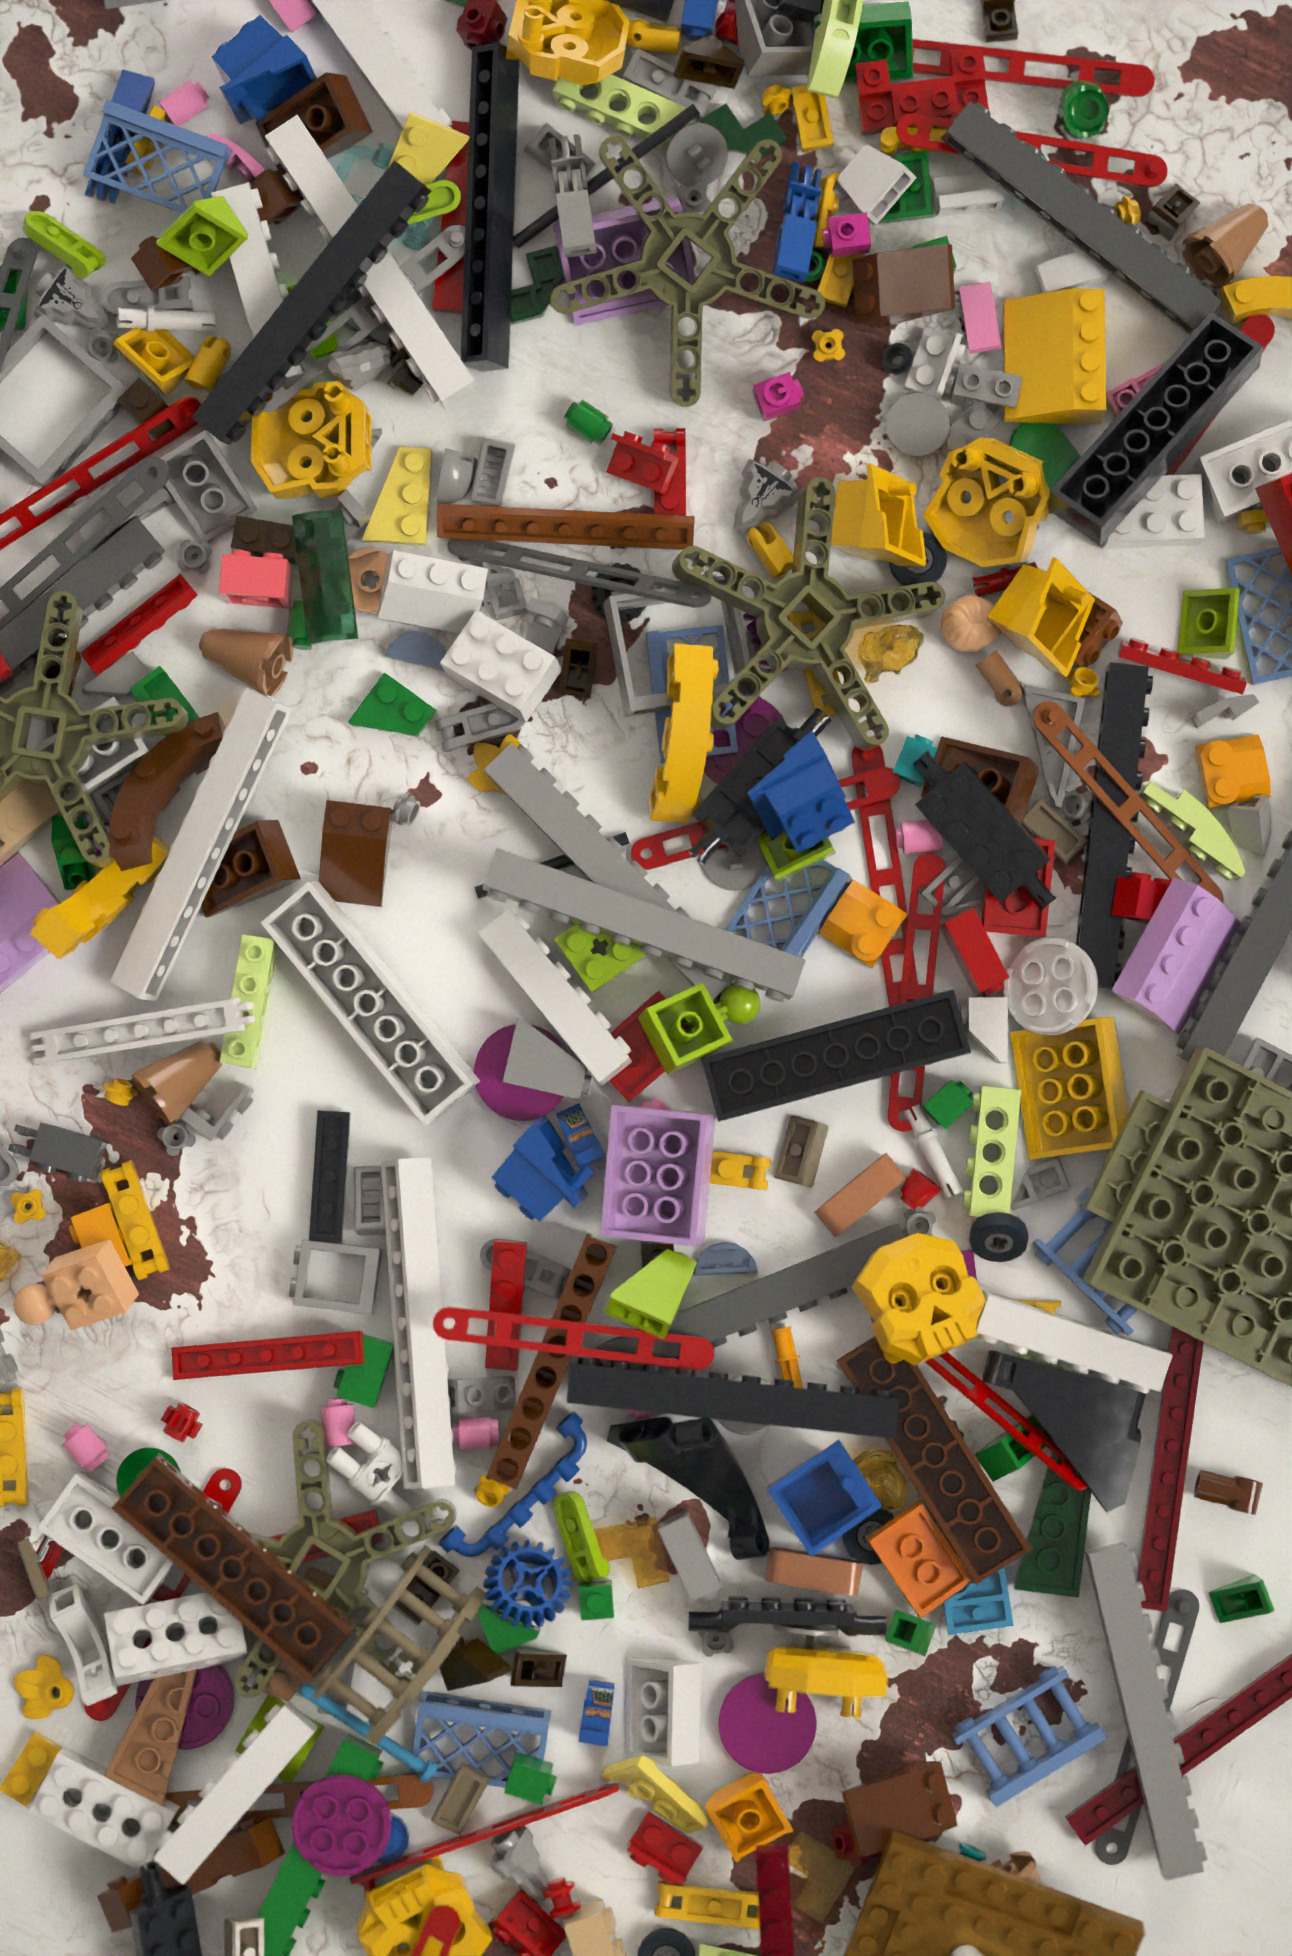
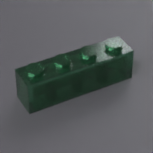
[292,510,358,645]

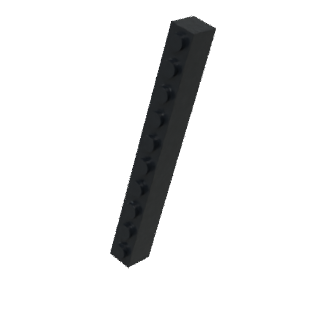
[461,42,520,372]
[192,160,431,445]
[1075,662,1153,989]
[566,1357,900,1439]

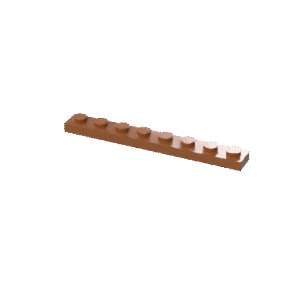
[437,504,695,550]

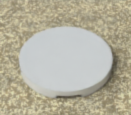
[1003,938,1098,1036]

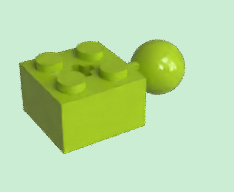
[555,921,645,994]
[638,982,761,1075]

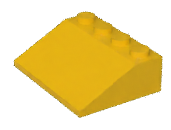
[1004,288,1106,425]
[1010,1017,1129,1160]

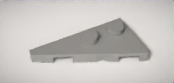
[1023,684,1086,809]

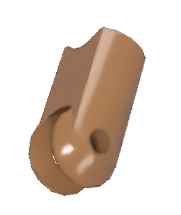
[975,650,1023,707]

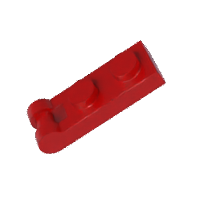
[654,428,686,516]

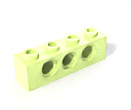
[553,74,685,151]
[220,934,278,1069]
[962,1086,1021,1217]

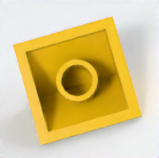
[113,328,195,398]

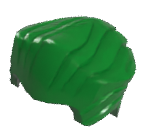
[1058,81,1110,139]

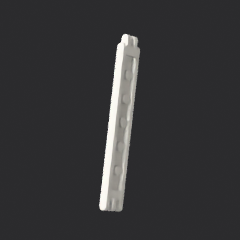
[28,998,256,1065]

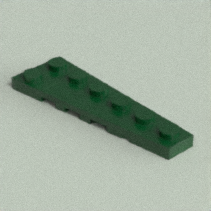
[1013,1452,1091,1598]

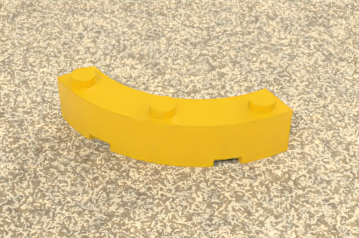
[1217,276,1292,325]
[649,643,718,823]
[29,834,170,959]

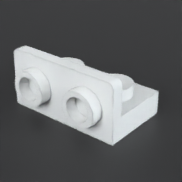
[904,327,966,401]

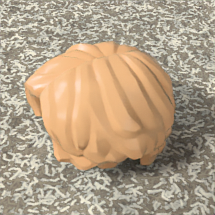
[941,595,1002,652]

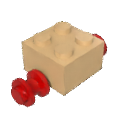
[542,1877,627,1956]

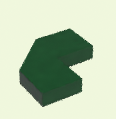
[700,103,788,158]
[510,245,564,325]

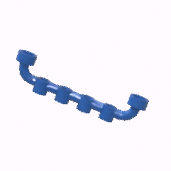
[438,1411,587,1557]

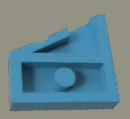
[943,1567,1014,1635]

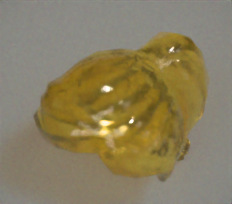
[857,624,924,684]
[853,1448,907,1511]

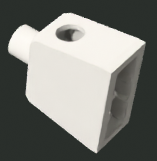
[837,145,916,225]

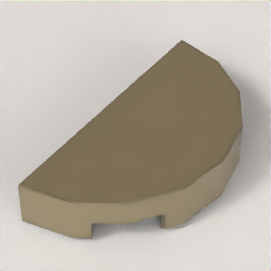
[17,1538,51,1601]

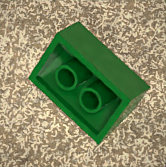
[814,1,913,83]

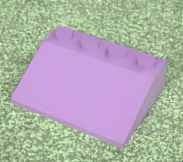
[553,197,696,325]
[0,853,61,994]
[1111,878,1240,1035]
[600,1105,716,1246]

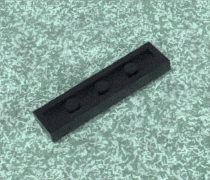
[309,1110,351,1242]

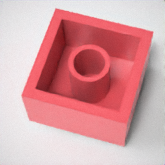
[219,550,294,609]

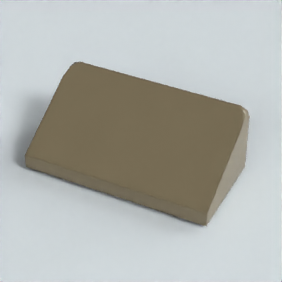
[774,1115,828,1188]
[224,1917,264,1956]

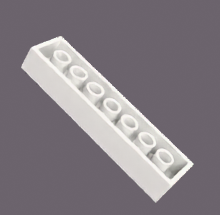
[260,881,480,1125]

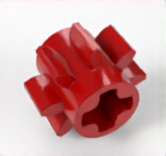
[160,1402,203,1442]

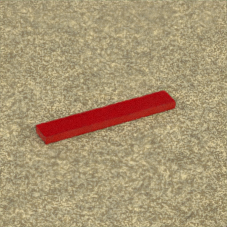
[432,120,469,314]
[171,1331,365,1380]

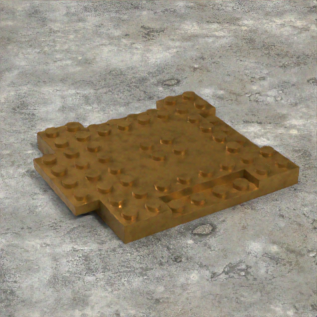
[843,1830,1145,1956]

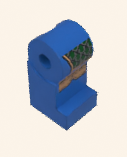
[556,1103,606,1168]
[578,1679,615,1746]

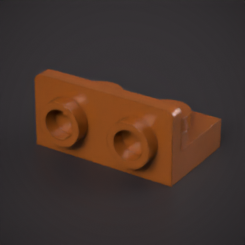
[1074,592,1123,668]

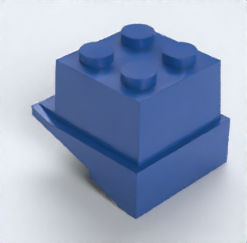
[211,15,317,125]
[748,732,855,853]
[491,1115,595,1222]
[766,1439,882,1557]

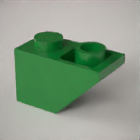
[51,815,96,890]

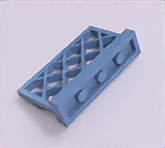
[83,100,233,213]
[1226,547,1292,685]
[646,625,738,764]
[725,860,853,958]
[409,1691,551,1788]

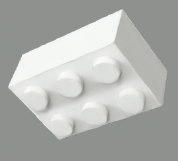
[1102,474,1205,549]
[440,611,562,723]

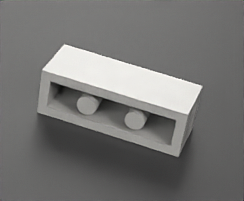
[67,466,175,547]

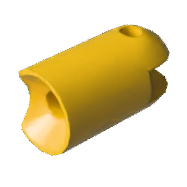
[627,19,681,55]
[184,336,231,393]
[747,522,793,580]

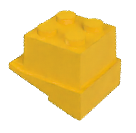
[831,464,926,567]
[987,557,1095,677]

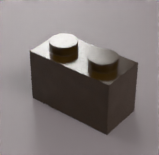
[231,515,304,565]

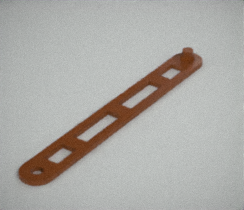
[1032,701,1224,903]
[166,1773,434,1826]

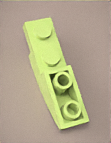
[807,0,863,99]
[1139,781,1246,881]

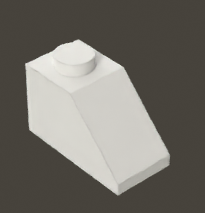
[960,997,1008,1063]

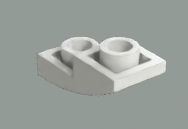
[1034,250,1110,293]

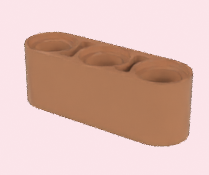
[814,1152,907,1237]
[765,1547,863,1596]

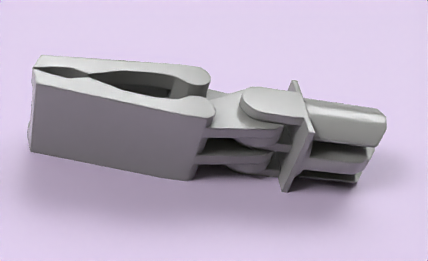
[549,134,597,258]

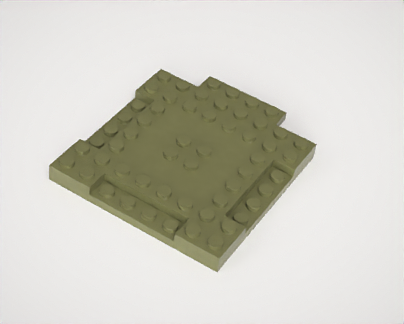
[1082,1046,1292,1387]

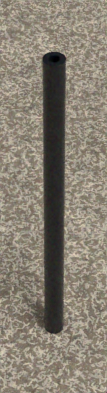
[513,104,700,248]

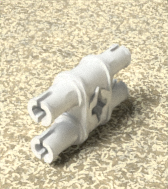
[326,1421,430,1517]

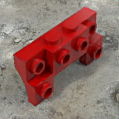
[854,47,989,136]

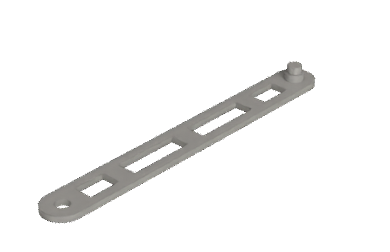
[262,225,465,413]

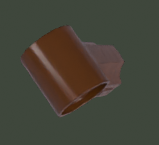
[1194,1469,1263,1515]

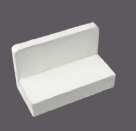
[933,172,1004,217]

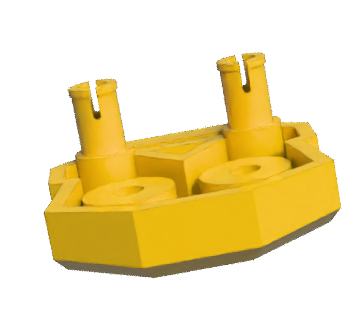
[506,0,630,86]
[251,381,372,499]
[922,437,1050,567]
[851,1233,986,1366]
[764,1644,888,1718]
[356,1856,493,1956]

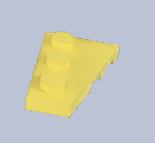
[387,111,470,185]
[362,447,432,546]
[600,1755,711,1833]

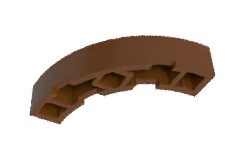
[131,169,304,290]
[108,712,226,871]
[97,1816,286,1933]

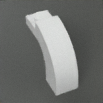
[47,1583,117,1706]

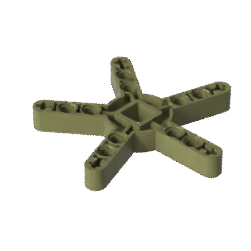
[549,136,825,407]
[672,477,945,751]
[0,591,188,868]
[235,1419,457,1698]

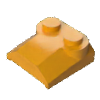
[1195,734,1271,809]
[818,879,908,968]
[704,1773,793,1862]

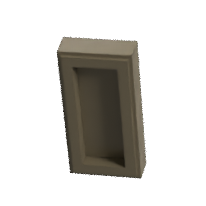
[1021,797,1088,865]
[431,1761,491,1835]

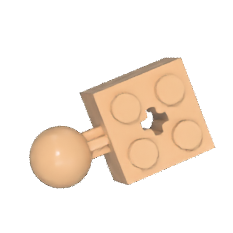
[13,1239,139,1330]

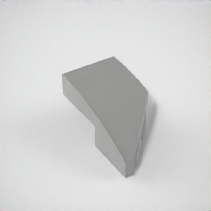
[482,562,527,620]
[82,651,150,701]
[1191,694,1259,729]
[1011,1157,1071,1211]

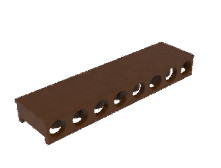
[485,1232,617,1490]
[836,1336,1032,1585]
[112,1454,357,1682]

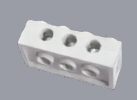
[1193,419,1292,524]
[37,1471,175,1605]
[104,1592,248,1686]
[28,1747,180,1870]

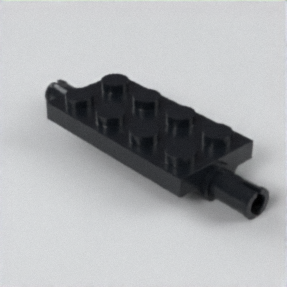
[688,708,832,865]
[913,751,1056,911]
[689,1596,887,1636]
[129,1861,202,1956]

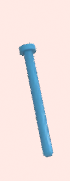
[299,1684,438,1784]

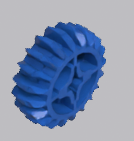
[483,1540,572,1630]

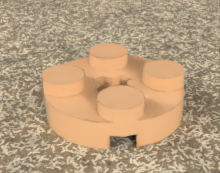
[338,548,388,614]

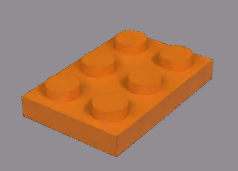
[866,1500,973,1618]

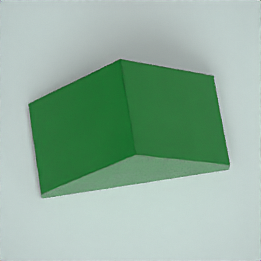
[1209,1574,1275,1623]
[477,1603,540,1654]

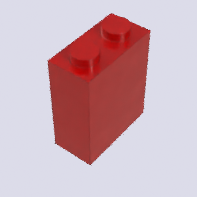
[940,908,1010,997]

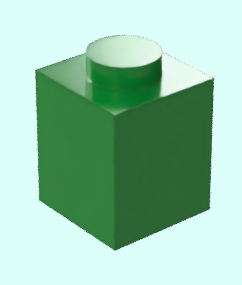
[922,1079,974,1130]
[579,1580,614,1621]
[885,1610,936,1657]
[504,1752,557,1805]

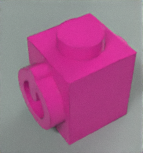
[822,212,871,258]
[753,372,804,422]

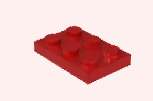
[981,838,1055,937]
[609,990,689,1103]

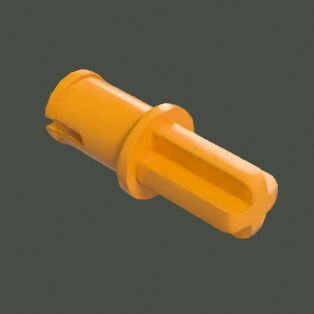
[771,1326,803,1388]

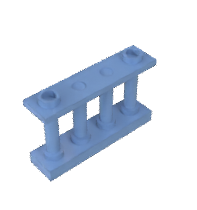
[1032,1187,1138,1335]
[952,1665,1108,1808]

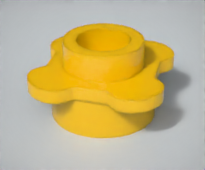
[761,84,793,115]
[1114,196,1141,226]
[812,329,845,362]
[1065,667,1100,698]
[103,1078,138,1106]
[11,1189,46,1224]
[474,1475,510,1507]

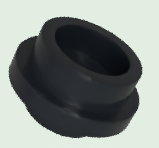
[881,343,914,375]

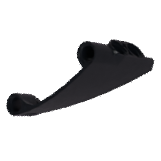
[981,1350,1146,1512]
[607,1417,770,1560]

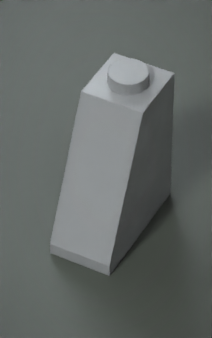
[503,1018,592,1100]

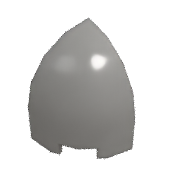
[437,448,478,505]
[1228,795,1271,856]

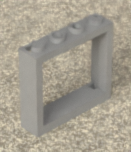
[0,314,127,487]
[603,575,750,717]

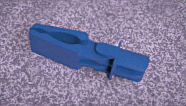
[84,69,155,204]
[772,162,822,283]

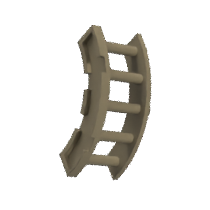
[312,1545,486,1745]

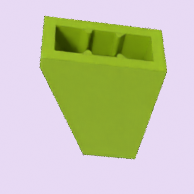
[604,1249,697,1340]

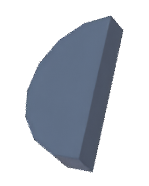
[385,632,446,671]
[693,1242,758,1276]

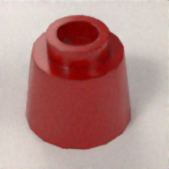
[900,1167,942,1210]

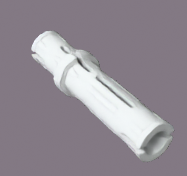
[116,306,216,332]
[903,1104,964,1200]

